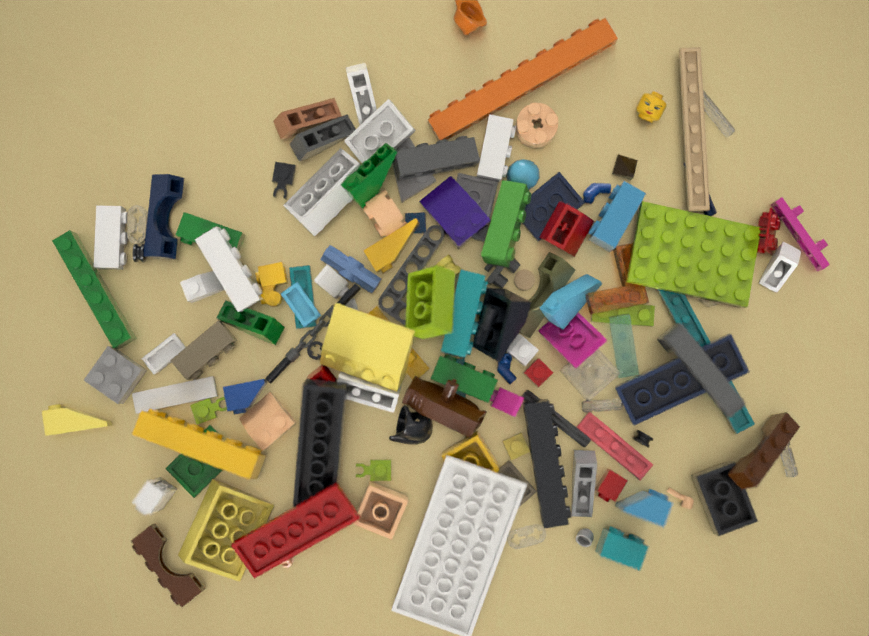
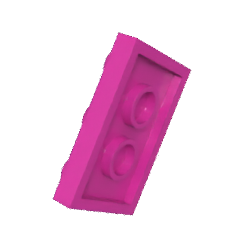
[538,313,607,369]

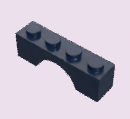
[143,174,184,259]

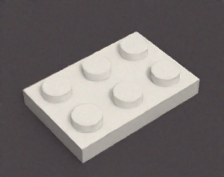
[344,99,416,163]

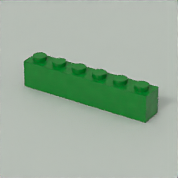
[52,230,137,349]

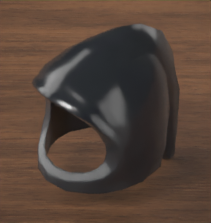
[389,405,433,445]

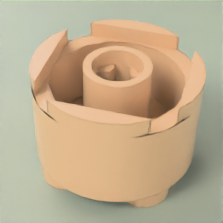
[516,102,558,148]
[363,189,407,237]

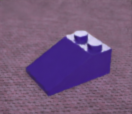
[419,176,491,249]

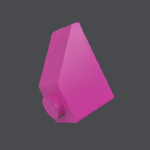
[490,387,524,417]

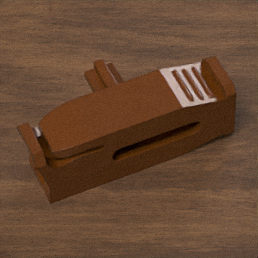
[402,376,487,438]

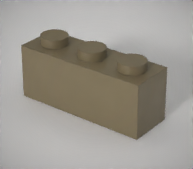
[170,320,237,380]

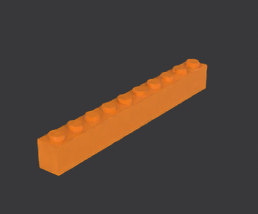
[428,18,618,141]

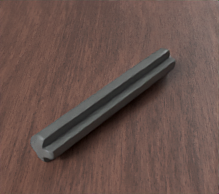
[522,390,591,447]

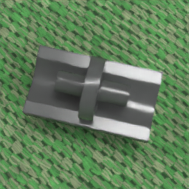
[484,258,520,289]

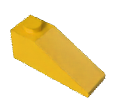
[363,218,420,273]

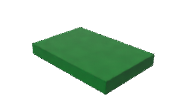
[165,425,225,498]

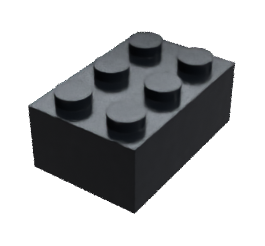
[691,461,758,536]

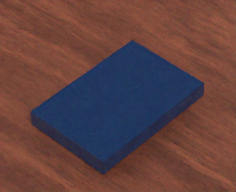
[522,172,585,242]

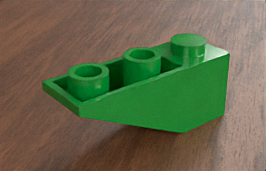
[341,143,397,208]

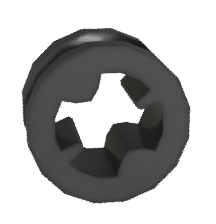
[132,244,147,263]
[307,341,323,360]
[632,430,653,448]

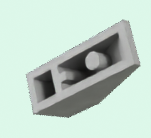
[571,450,597,517]

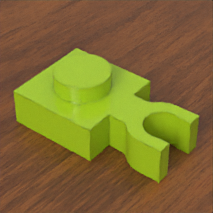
[190,396,227,425]
[356,460,391,481]

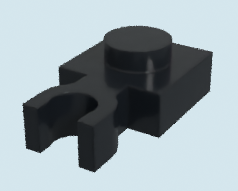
[272,161,296,199]

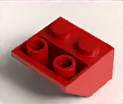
[539,201,594,257]

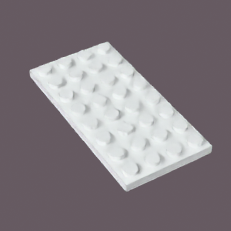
[391,455,527,636]

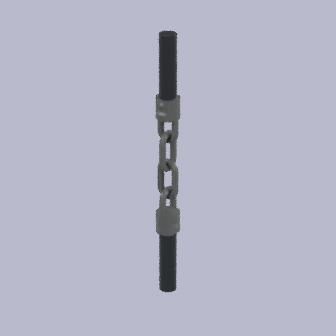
[265,284,361,383]

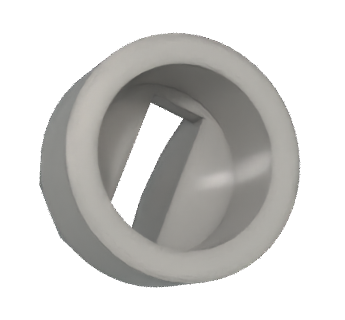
[576,528,594,547]

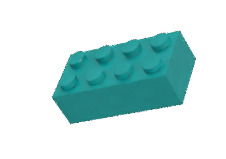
[441,270,488,358]

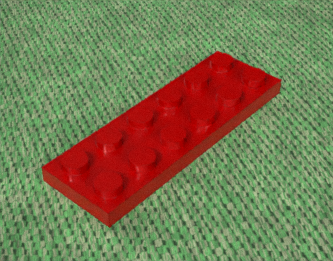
[231,483,360,579]

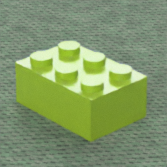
[405,265,455,339]

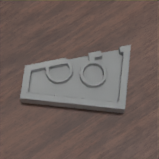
[392,137,436,203]

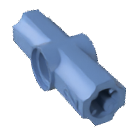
[320,245,382,293]

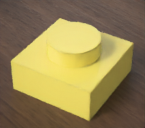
[503,433,530,460]

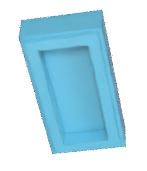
[280,282,321,328]

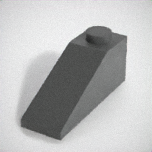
[290,114,356,162]

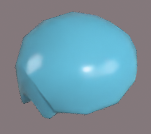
[506,159,540,189]

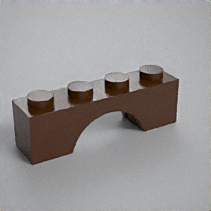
[728,412,800,489]
[131,523,205,607]

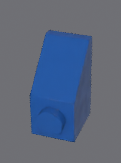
[223,379,267,415]

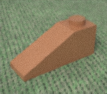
[273,98,342,140]

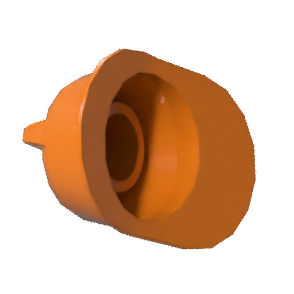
[454,0,487,35]

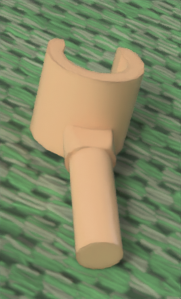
[667,487,694,509]

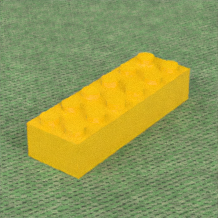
[132,408,266,480]

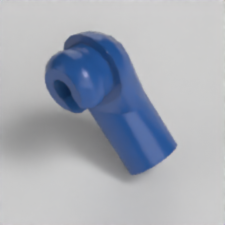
[583,183,611,203]
[497,353,517,384]

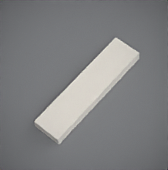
[132,376,218,414]

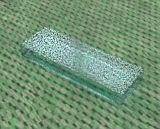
[609,313,639,378]

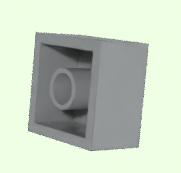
[84,346,147,404]

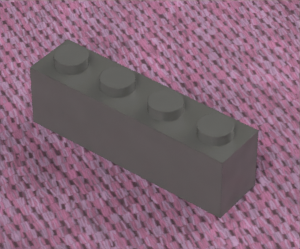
[393,136,480,181]

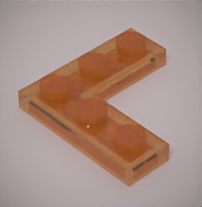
[585,243,649,315]

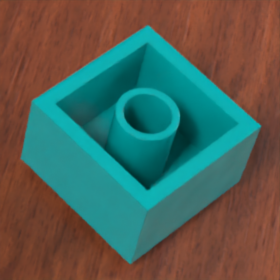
[595,526,649,571]

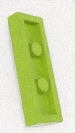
[591,301,655,327]

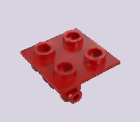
[757,208,781,256]

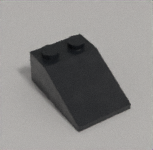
[472,288,531,361]

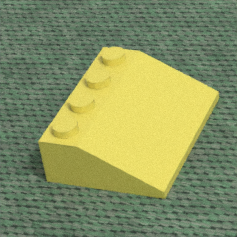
[320,303,415,392]
[178,479,274,582]

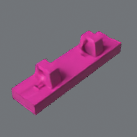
[770,197,830,271]

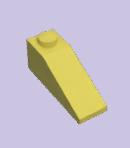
[42,404,112,436]

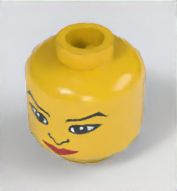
[636,91,667,123]

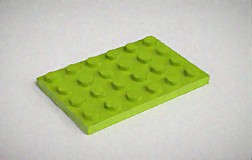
[626,201,761,308]

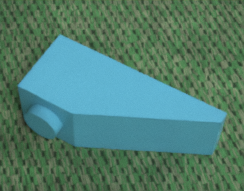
[540,274,602,330]

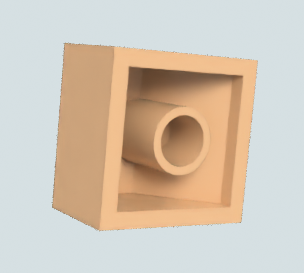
[239,392,297,451]

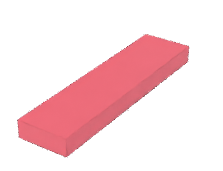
[576,411,653,481]

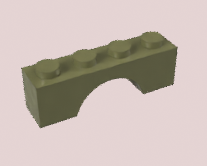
[520,252,575,338]

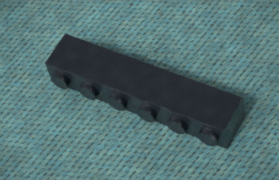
[523,399,571,529]

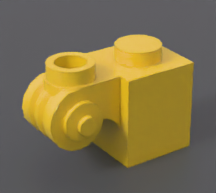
[255,262,288,307]

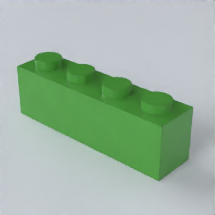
[481,180,531,267]

